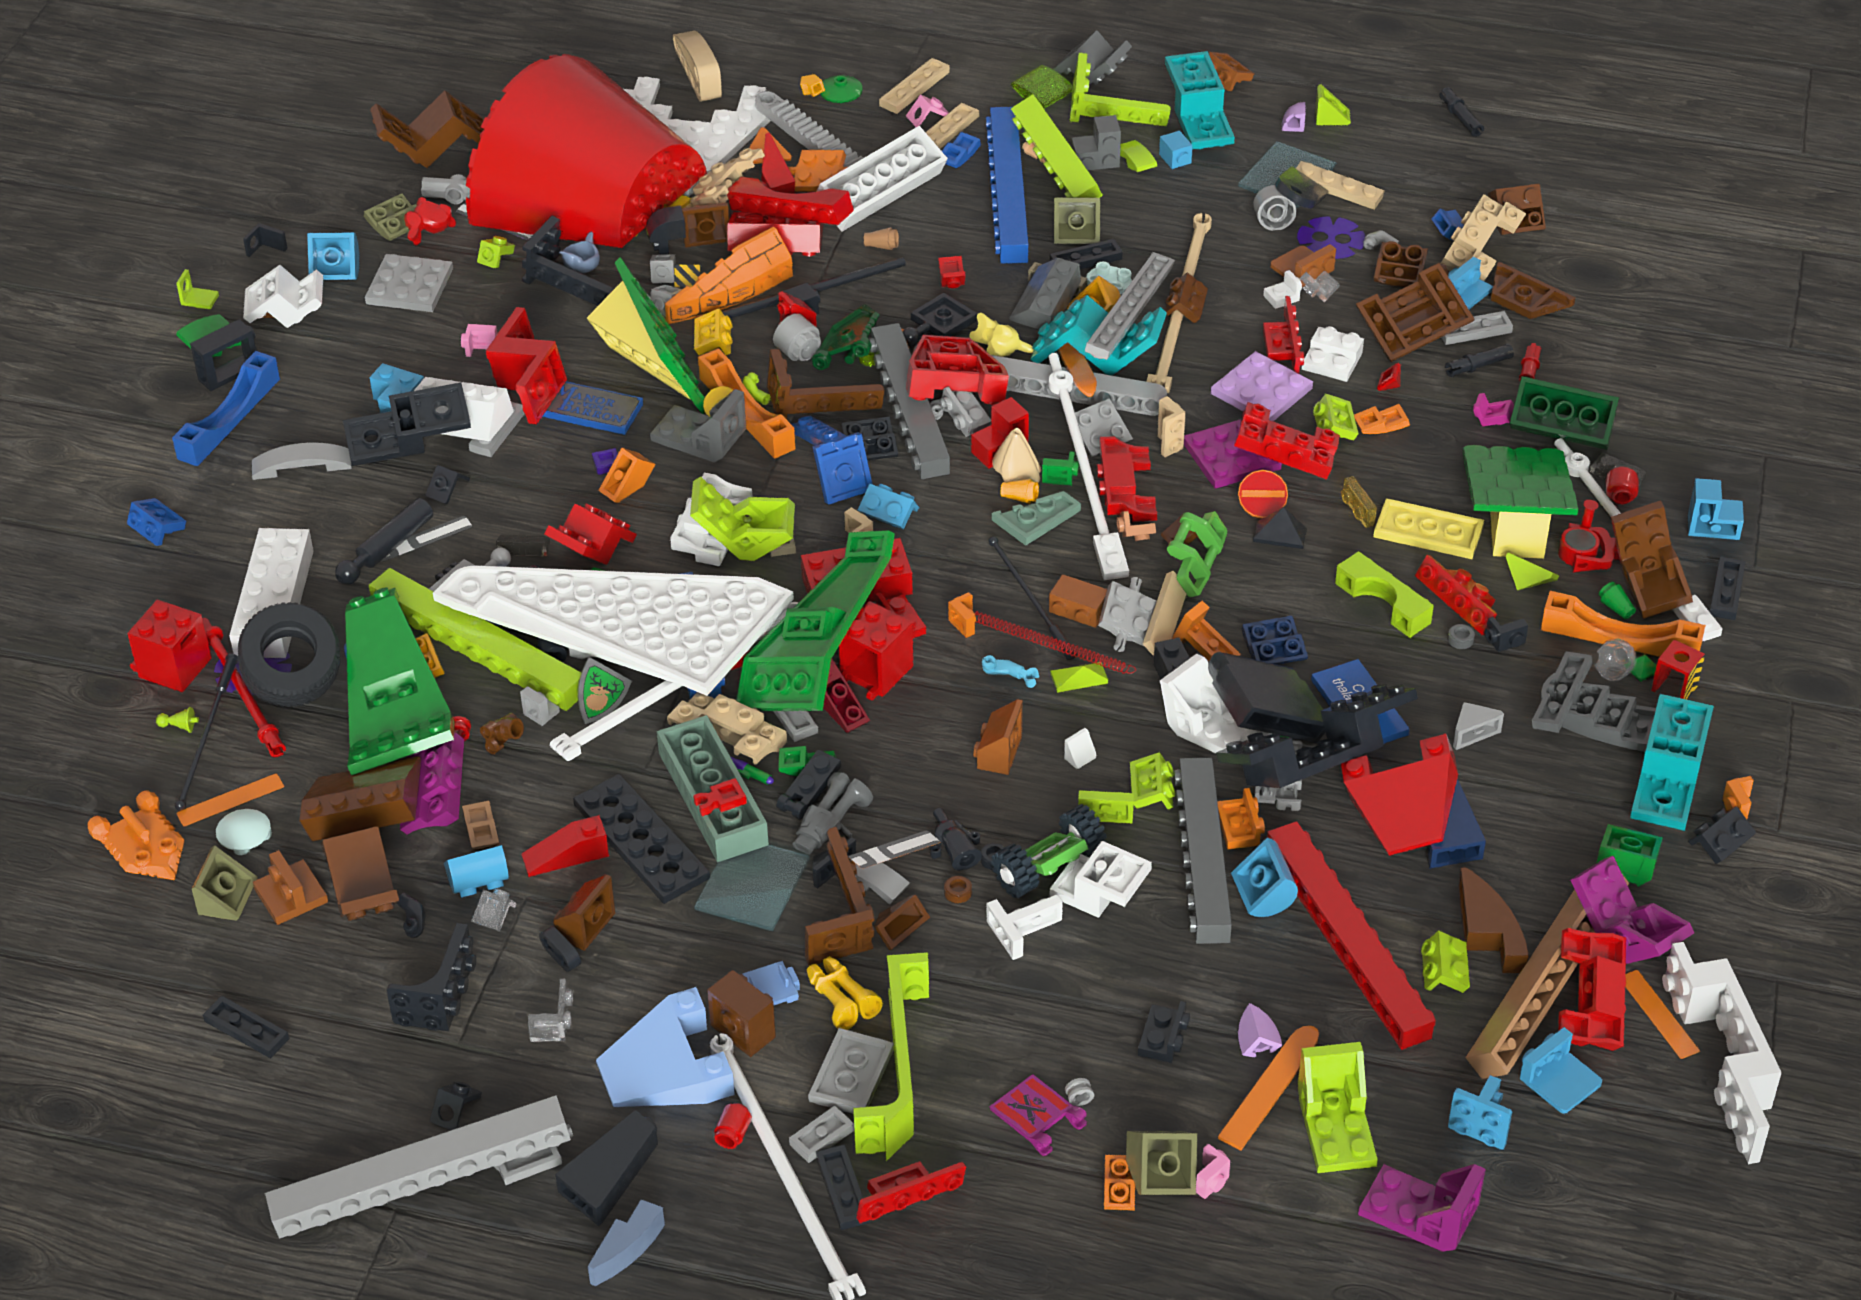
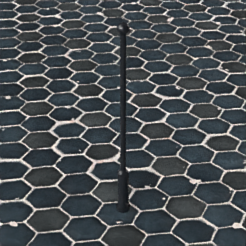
[988,536,1077,660]
[175,653,238,811]

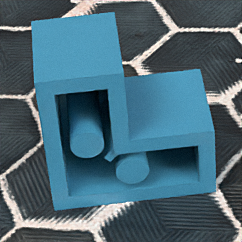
[370,363,424,413]
[1688,478,1744,540]

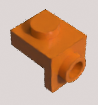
[1722,776,1754,819]

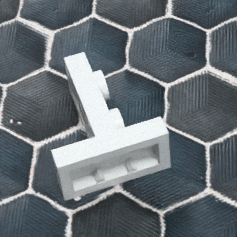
[987,895,1062,960]

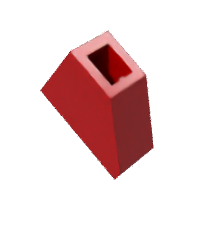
[777,291,817,328]

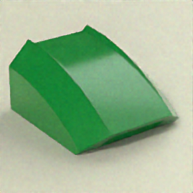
[1597,824,1663,887]

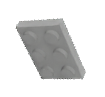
[808,1028,894,1114]

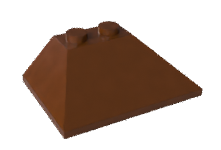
[1356,263,1475,362]

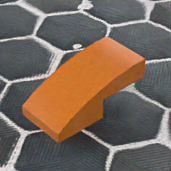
[1354,404,1410,434]

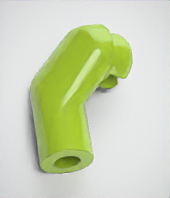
[742,372,770,405]

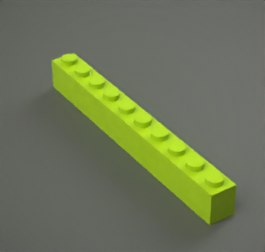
[369,568,581,711]

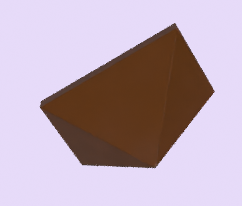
[874,894,930,950]

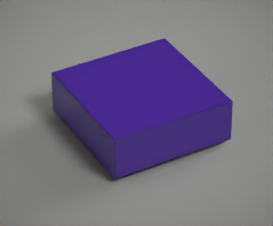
[592,448,618,475]

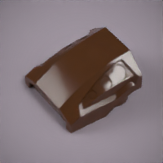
[1374,241,1428,287]

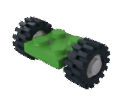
[991,804,1107,898]

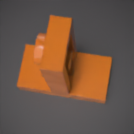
[1172,601,1241,661]

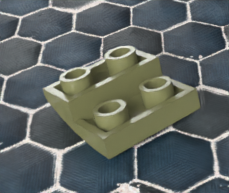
[364,194,417,241]

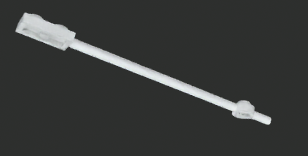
[1049,353,1129,580]
[1554,438,1722,641]

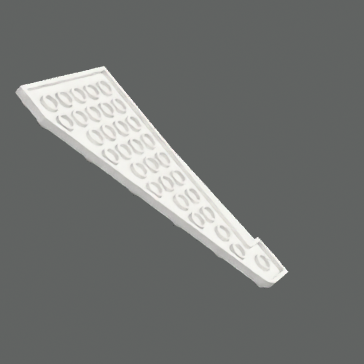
[433,566,794,696]

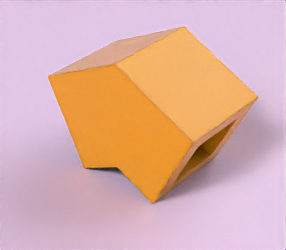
[800,74,825,97]

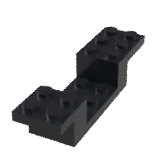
[1216,684,1418,788]

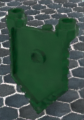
[812,304,880,370]

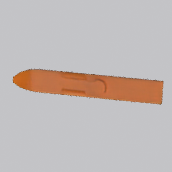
[1057,342,1097,397]
[1218,1026,1319,1151]

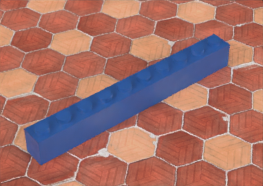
[986,107,1028,263]

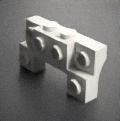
[670,472,752,566]

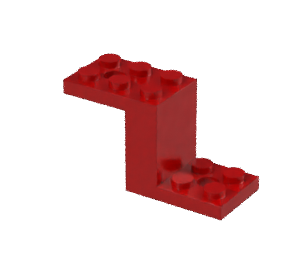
[486,307,567,424]

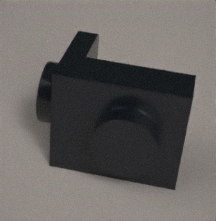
[1484,617,1528,652]

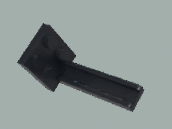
[522,216,614,306]

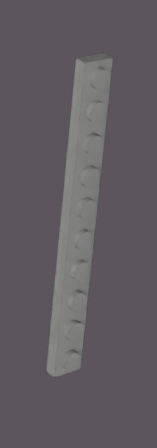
[1085,252,1175,360]

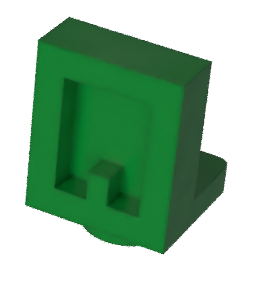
[1042,451,1079,486]

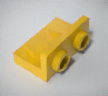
[694,308,733,355]

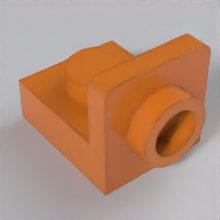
[948,592,976,638]

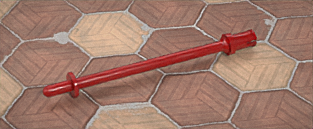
[202,618,286,757]

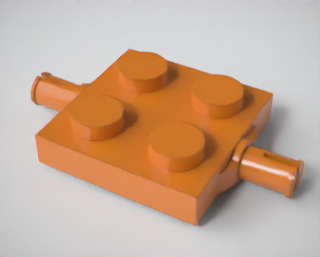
[788,150,848,192]

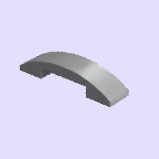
[252,443,352,480]

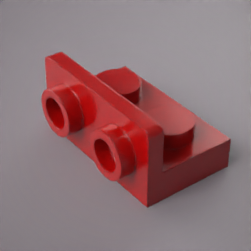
[875,592,926,638]

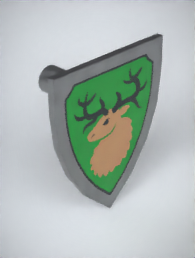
[578,657,632,724]

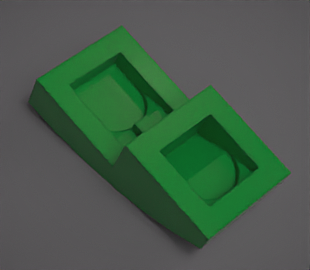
[778,746,836,776]

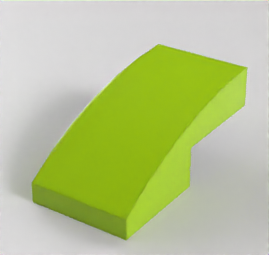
[1120,140,1157,172]

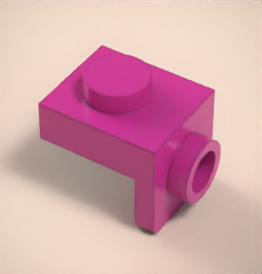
[1473,393,1514,427]

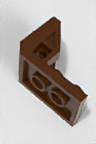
[1611,500,1693,619]

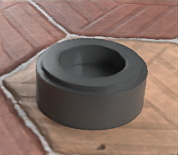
[1448,624,1475,649]

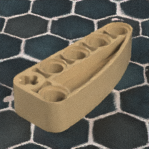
[673,31,722,102]

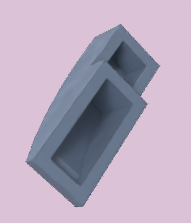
[588,1200,665,1286]

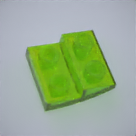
[1011,65,1073,109]

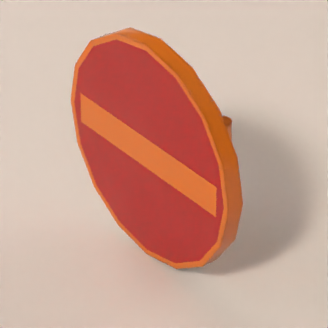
[1238,470,1288,519]

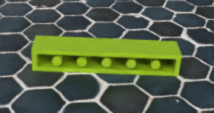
[1011,94,1103,198]

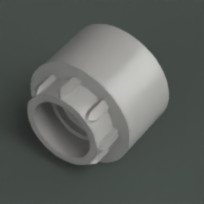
[1253,185,1296,230]
[773,314,821,361]

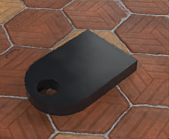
[1275,166,1329,208]

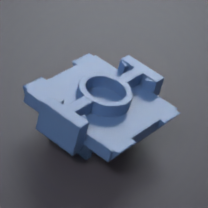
[743,961,800,1005]

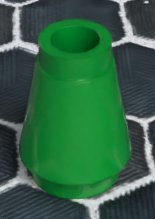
[1599,582,1636,620]

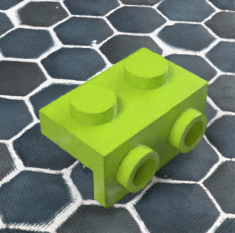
[1421,930,1470,993]

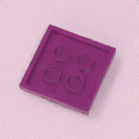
[1184,419,1282,489]

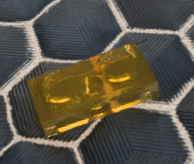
[1341,476,1377,528]

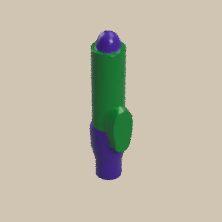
[731,757,774,785]

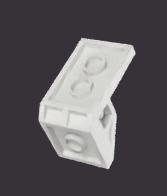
[1160,654,1271,753]

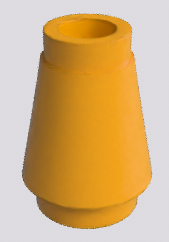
[1001,479,1039,504]

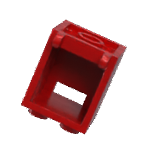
[127,599,212,693]
[839,601,913,701]

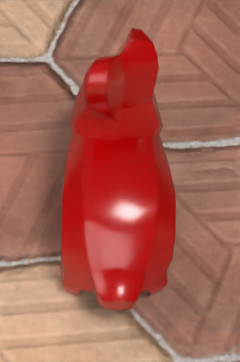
[404,197,456,246]

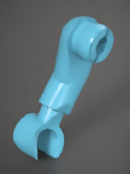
[982,655,1039,688]

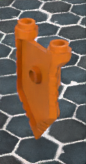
[87,790,185,880]

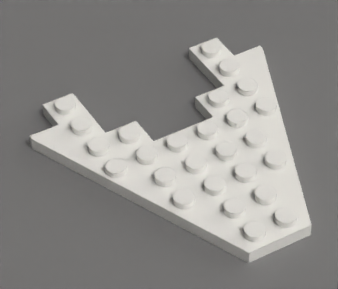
[624,77,771,197]

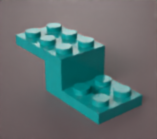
[1165,51,1235,149]
[1630,694,1714,831]

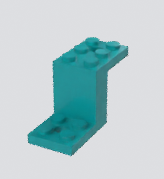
[1030,295,1167,376]

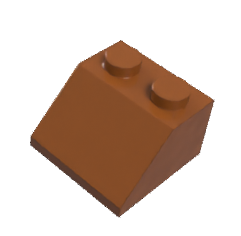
[973,699,1023,775]

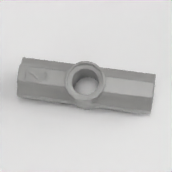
[421,174,470,204]

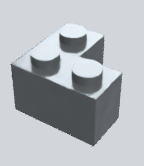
[1071,115,1121,170]

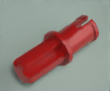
[1519,343,1541,381]

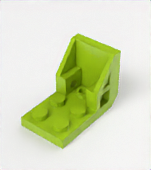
[690,477,795,561]
[1298,1042,1378,1173]

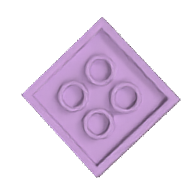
[1211,351,1313,421]

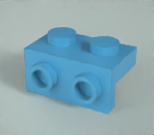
[858,484,919,530]

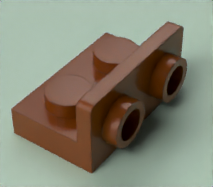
[1209,52,1254,91]

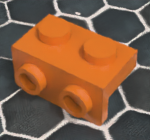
[1217,788,1265,850]

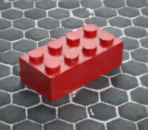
[801,538,913,603]

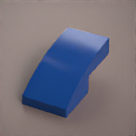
[942,132,981,168]

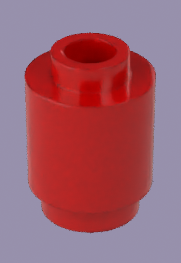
[714,1103,752,1149]

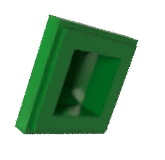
[1624,654,1657,682]

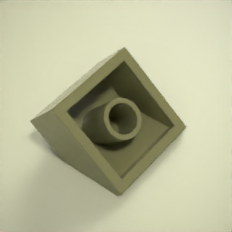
[1054,198,1100,244]
[1126,1131,1197,1195]

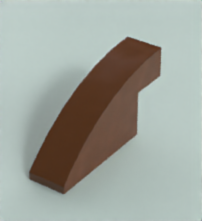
[1458,868,1529,973]

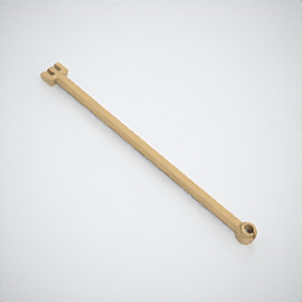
[1146,213,1212,393]

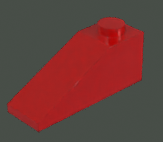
[761,132,795,194]
[522,815,609,877]

